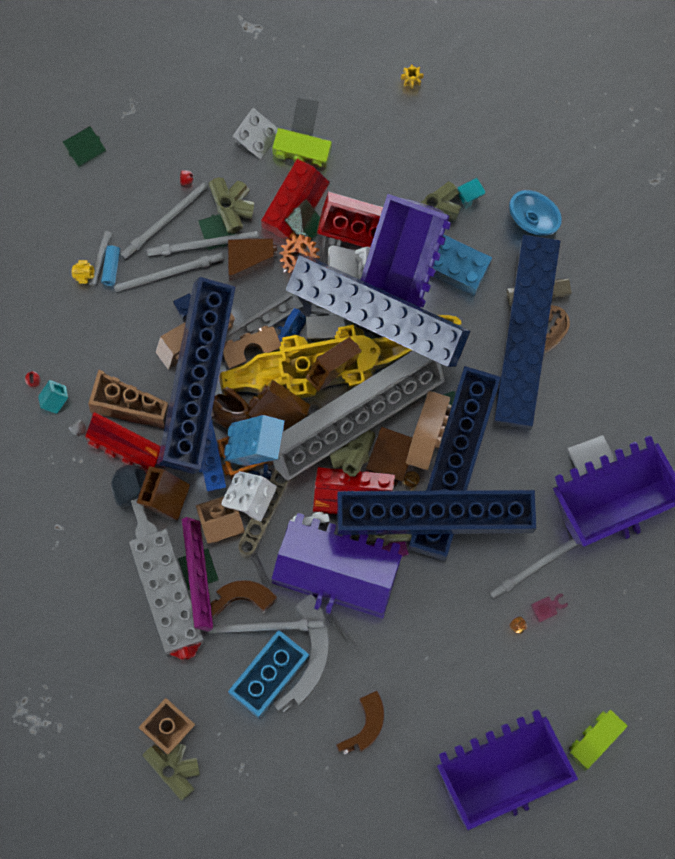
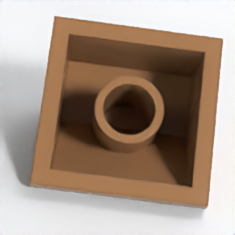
[195,496,245,544]
[138,698,195,754]

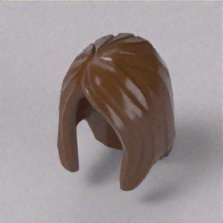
[211,387,252,429]

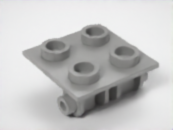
[232,107,278,159]

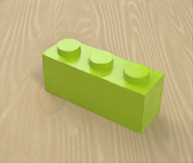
[272,128,332,168]
[568,709,628,771]

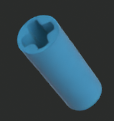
[101,245,120,286]

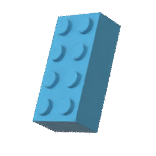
[433,235,492,296]
[224,415,285,466]
[228,630,309,719]

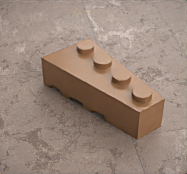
[156,313,235,370]
[88,369,169,429]
[406,391,452,470]

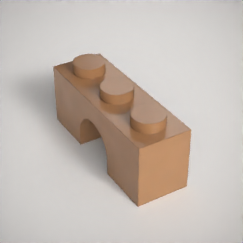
[222,325,281,370]

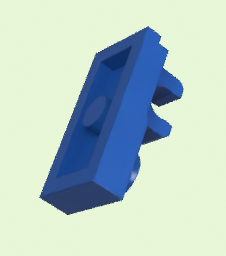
[277,308,306,342]

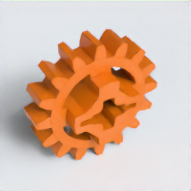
[279,234,320,274]

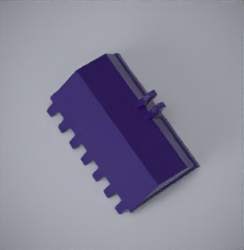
[360,194,451,308]
[553,435,675,547]
[271,513,402,619]
[437,709,579,830]

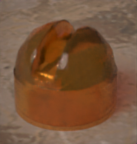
[404,471,420,488]
[510,616,527,634]

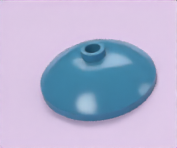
[509,190,562,236]

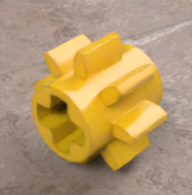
[401,64,424,89]
[72,260,95,284]

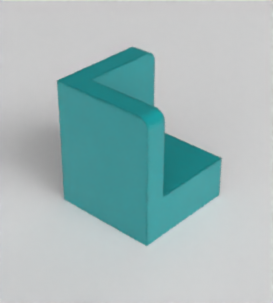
[457,178,486,209]
[38,380,68,413]

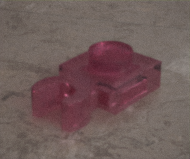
[531,593,568,623]

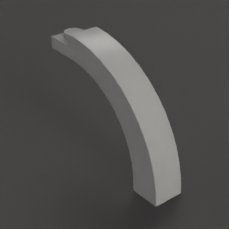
[273,594,329,713]

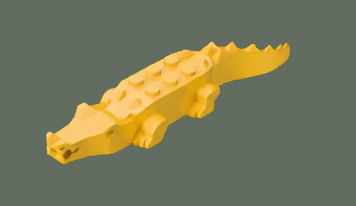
[219,315,462,398]

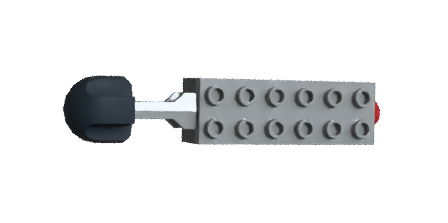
[111,465,205,661]

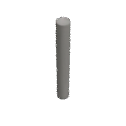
[89,231,112,286]

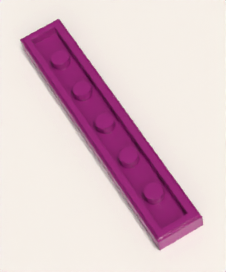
[182,517,213,632]

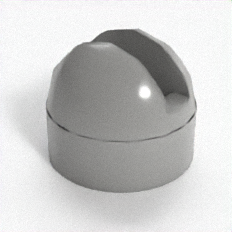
[68,419,86,436]

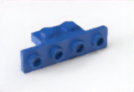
[199,417,226,492]

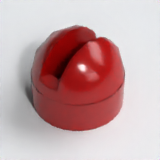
[180,170,194,185]
[25,371,41,388]

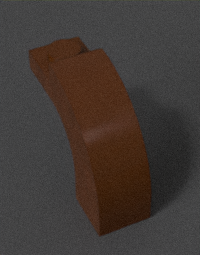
[210,580,278,619]
[336,691,384,755]

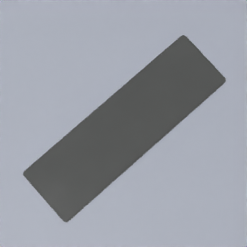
[285,98,319,166]

